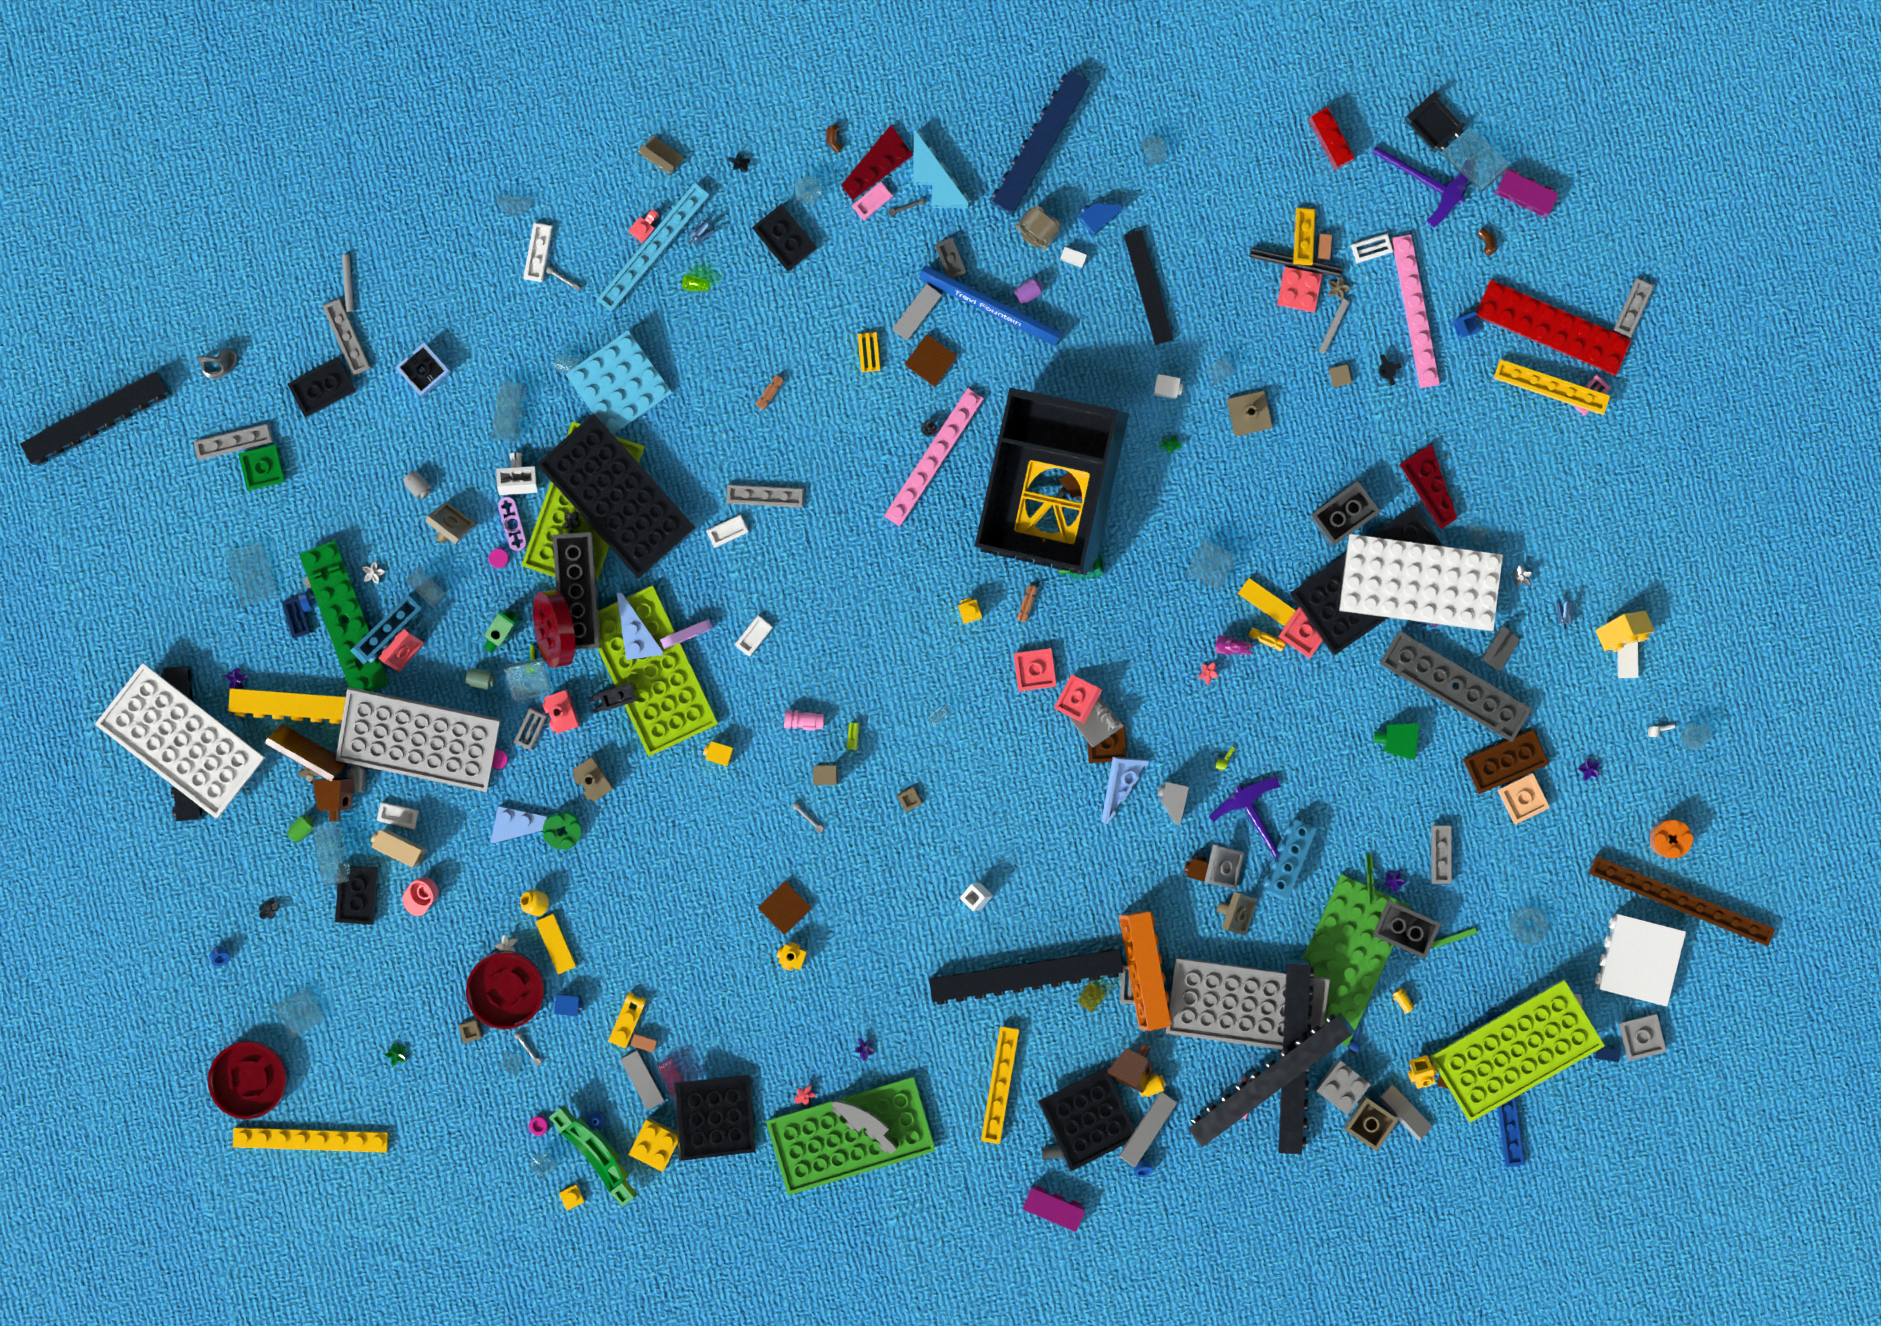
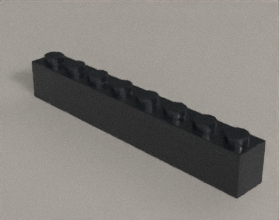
[20,372,171,466]
[161,666,204,821]

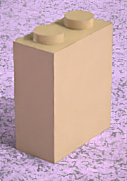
[371,829,427,868]

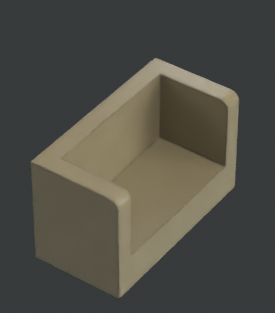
[813,766,838,785]

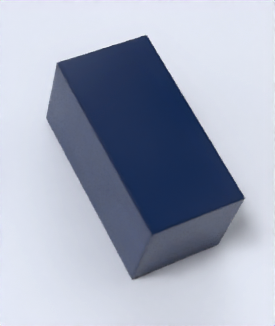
[1593,1047,1621,1062]

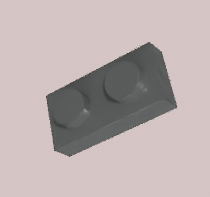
[935,238,966,279]

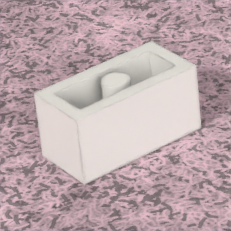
[1060,247,1087,268]

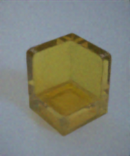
[1076,983,1106,1013]

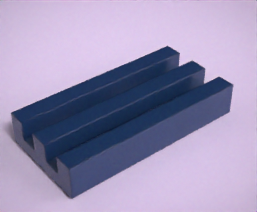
[282,597,312,639]

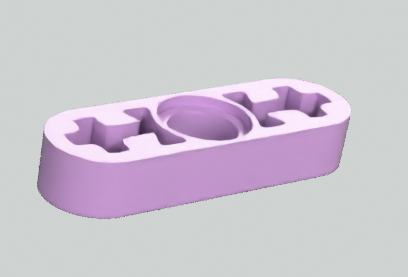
[498,497,527,552]
[660,619,713,649]

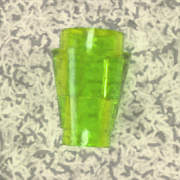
[681,273,710,292]

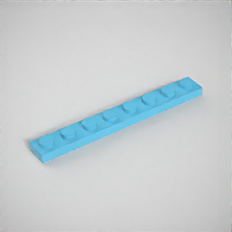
[597,183,710,312]

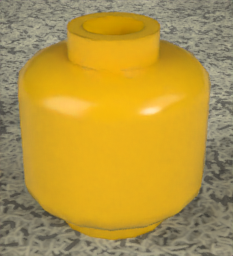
[520,889,549,916]

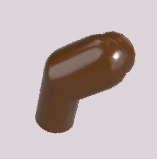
[826,124,843,154]
[1477,227,1497,256]

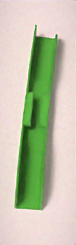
[1365,854,1375,905]
[1430,928,1477,949]

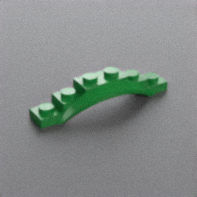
[549,1105,638,1207]

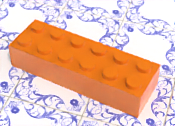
[1119,911,1172,1031]

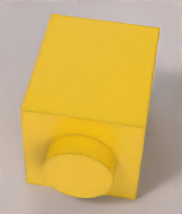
[703,741,734,766]

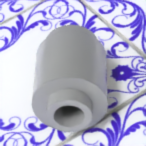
[403,471,431,499]

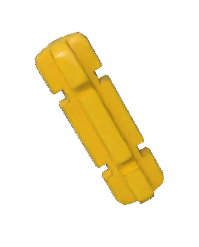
[1249,628,1286,651]

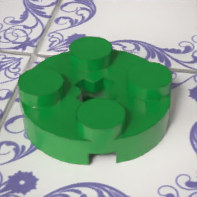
[543,811,581,850]

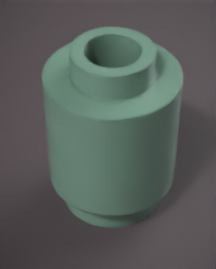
[466,668,495,690]

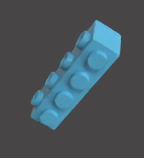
[350,595,421,664]
[1263,820,1317,901]

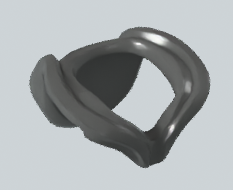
[197,347,237,379]

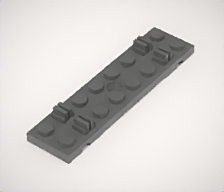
[1379,631,1532,742]

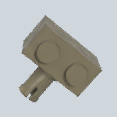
[572,757,614,802]

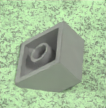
[1157,782,1189,825]

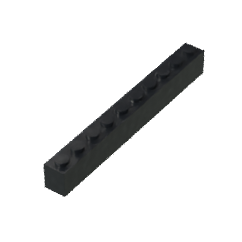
[929,949,1123,1005]
[1278,960,1314,1154]
[1188,1012,1355,1147]

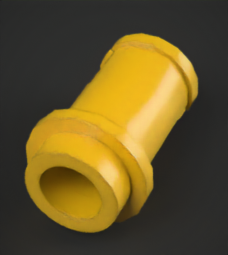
[1392,988,1415,1013]

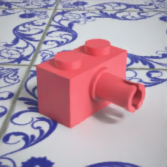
[542,690,580,734]

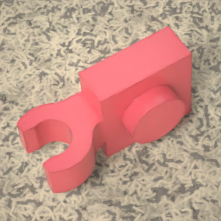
[628,209,660,243]

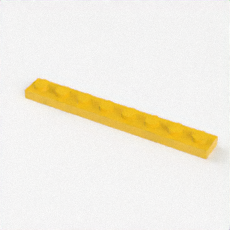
[233,1127,389,1152]

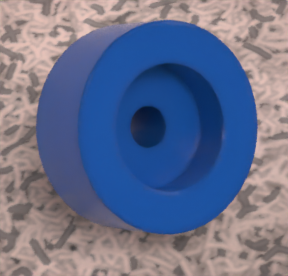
[298,592,317,612]
[209,946,230,966]
[586,1111,606,1130]
[1133,1157,1153,1177]

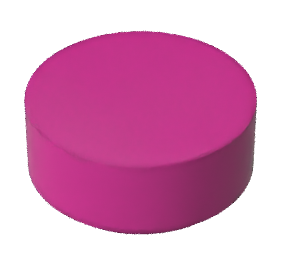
[489,549,509,568]
[492,750,508,769]
[529,1116,549,1136]

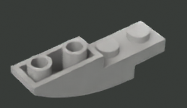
[832,1100,897,1154]

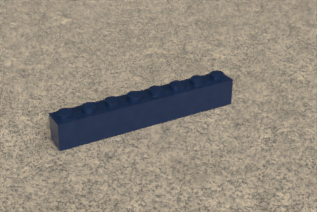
[991,70,1089,216]

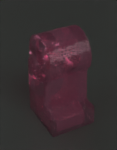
[657,1057,685,1097]

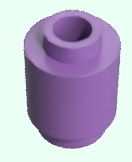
[1013,278,1043,304]

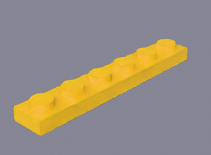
[1493,359,1610,415]
[981,1026,1019,1144]

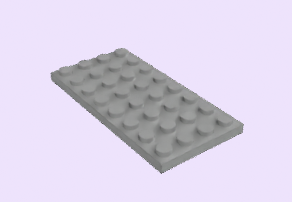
[336,687,501,792]
[1166,957,1330,1050]

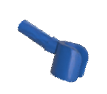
[1347,1025,1361,1053]

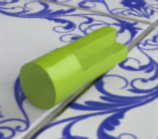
[846,723,860,750]

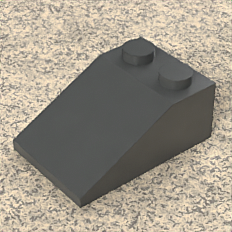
[1372,900,1441,959]

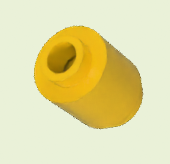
[1140,1073,1166,1097]

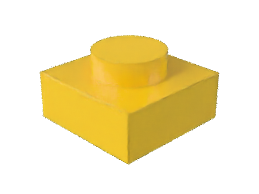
[559,1184,585,1210]

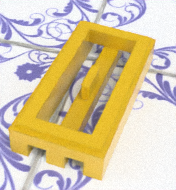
[858,332,880,372]

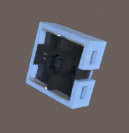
[395,342,451,398]

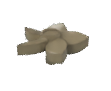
[1328,277,1350,300]
[298,766,320,782]

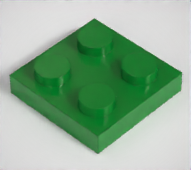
[238,445,286,491]

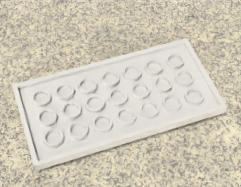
[1339,534,1503,631]
[95,663,265,819]

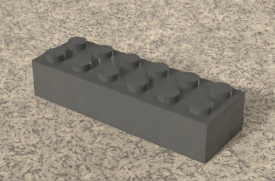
[553,532,602,650]

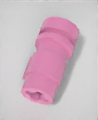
[784,709,824,730]

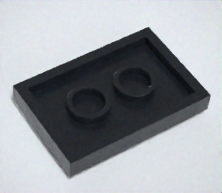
[752,204,818,273]
[287,357,357,418]
[335,864,379,925]

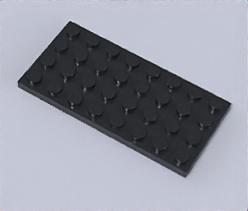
[536,413,696,579]
[1289,506,1444,656]

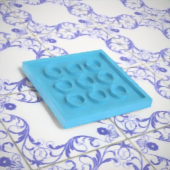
[565,330,672,434]

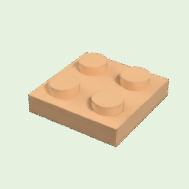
[1497,773,1550,825]

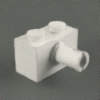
[496,452,538,495]

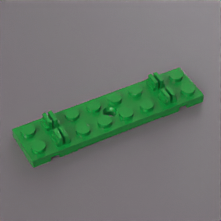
[299,541,390,691]

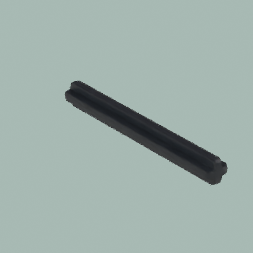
[1249,247,1343,278]

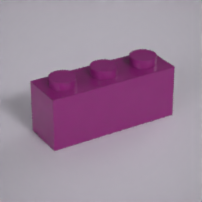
[1494,169,1559,218]
[1022,1185,1085,1232]

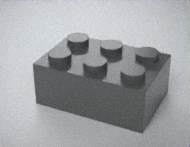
[1309,481,1380,547]

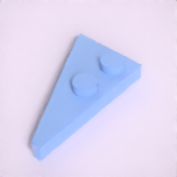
[617,593,664,660]
[1101,757,1149,824]
[490,806,548,843]

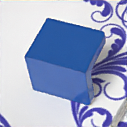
[1452,311,1481,340]

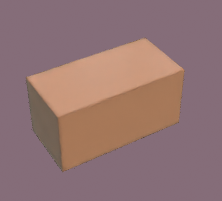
[1317,234,1332,261]
[631,1033,658,1053]

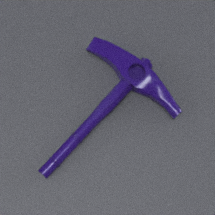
[1372,146,1473,228]
[1209,777,1280,858]

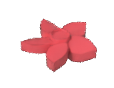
[1197,663,1219,685]
[794,1085,816,1106]

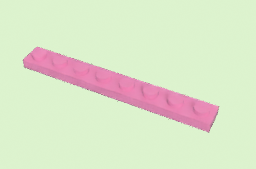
[1391,235,1439,388]
[884,388,984,526]

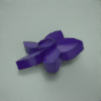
[225,667,248,689]
[1577,758,1600,781]
[1383,870,1406,893]
[854,1038,875,1061]

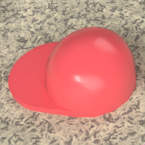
[403,877,439,916]

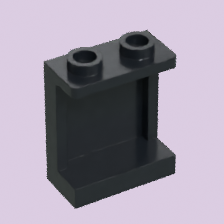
[1404,91,1465,154]

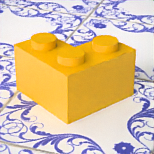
[1595,611,1655,652]

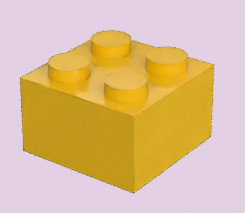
[629,1118,678,1172]

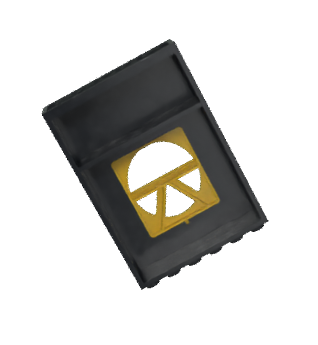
[975,388,1129,575]

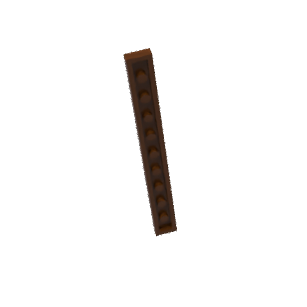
[1588,856,1775,947]

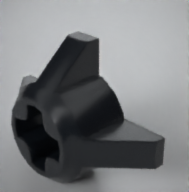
[1378,354,1402,386]

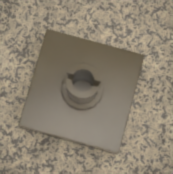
[1226,391,1273,437]
[425,501,476,544]
[1217,892,1258,936]

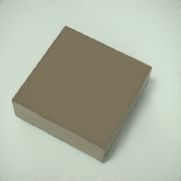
[1328,364,1352,388]
[897,787,923,812]
[458,1019,483,1043]

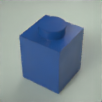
[554,993,584,1016]

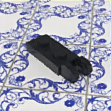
[589,682,640,713]

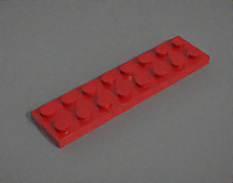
[1476,280,1631,376]

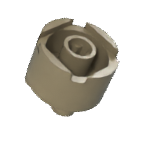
[1015,206,1060,251]

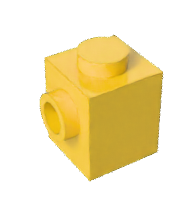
[958,597,982,624]

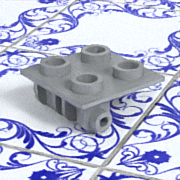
[1070,698,1123,747]

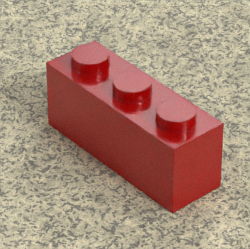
[1308,107,1354,171]

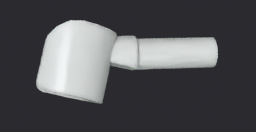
[1648,724,1675,737]

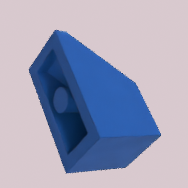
[1079,203,1123,236]

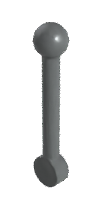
[888,198,926,217]

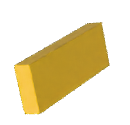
[1293,208,1315,265]
[1237,578,1296,627]
[535,914,576,974]

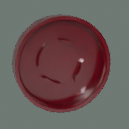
[533,589,575,668]
[466,951,544,1029]
[208,1041,288,1119]

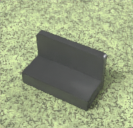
[1480,626,1520,671]

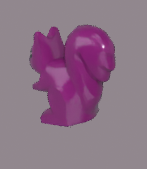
[1215,635,1254,655]

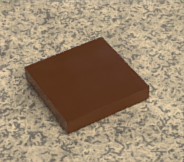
[904,334,958,388]
[1087,723,1127,763]
[758,881,812,935]

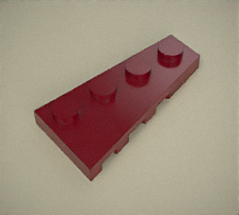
[841,125,914,201]
[1399,444,1457,529]

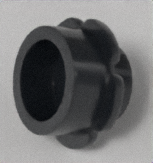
[920,420,938,437]

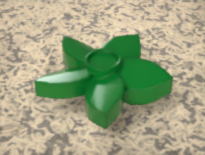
[1159,436,1182,454]
[384,1043,407,1066]

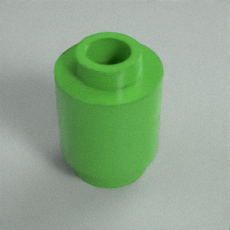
[286,815,315,843]

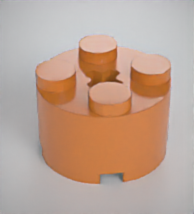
[1650,819,1693,859]

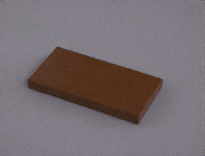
[265,724,348,781]
[1463,729,1549,795]

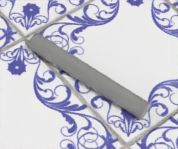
[342,254,354,313]
[1319,299,1349,354]

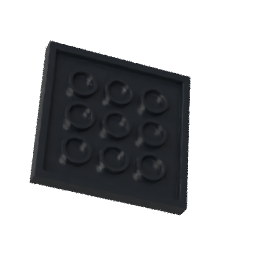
[1037,1067,1135,1171]
[673,1075,756,1161]

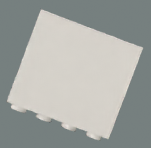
[1595,914,1686,1006]

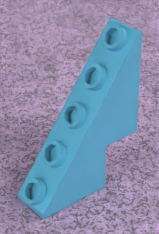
[913,131,971,209]

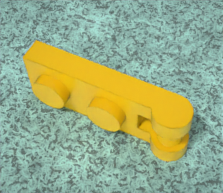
[608,992,647,1049]

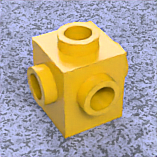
[776,941,807,971]
[1408,1055,1437,1089]

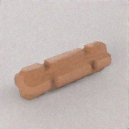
[756,375,784,410]
[1017,585,1037,622]

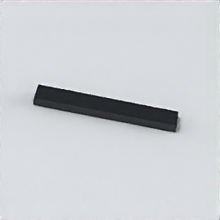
[1124,230,1174,345]

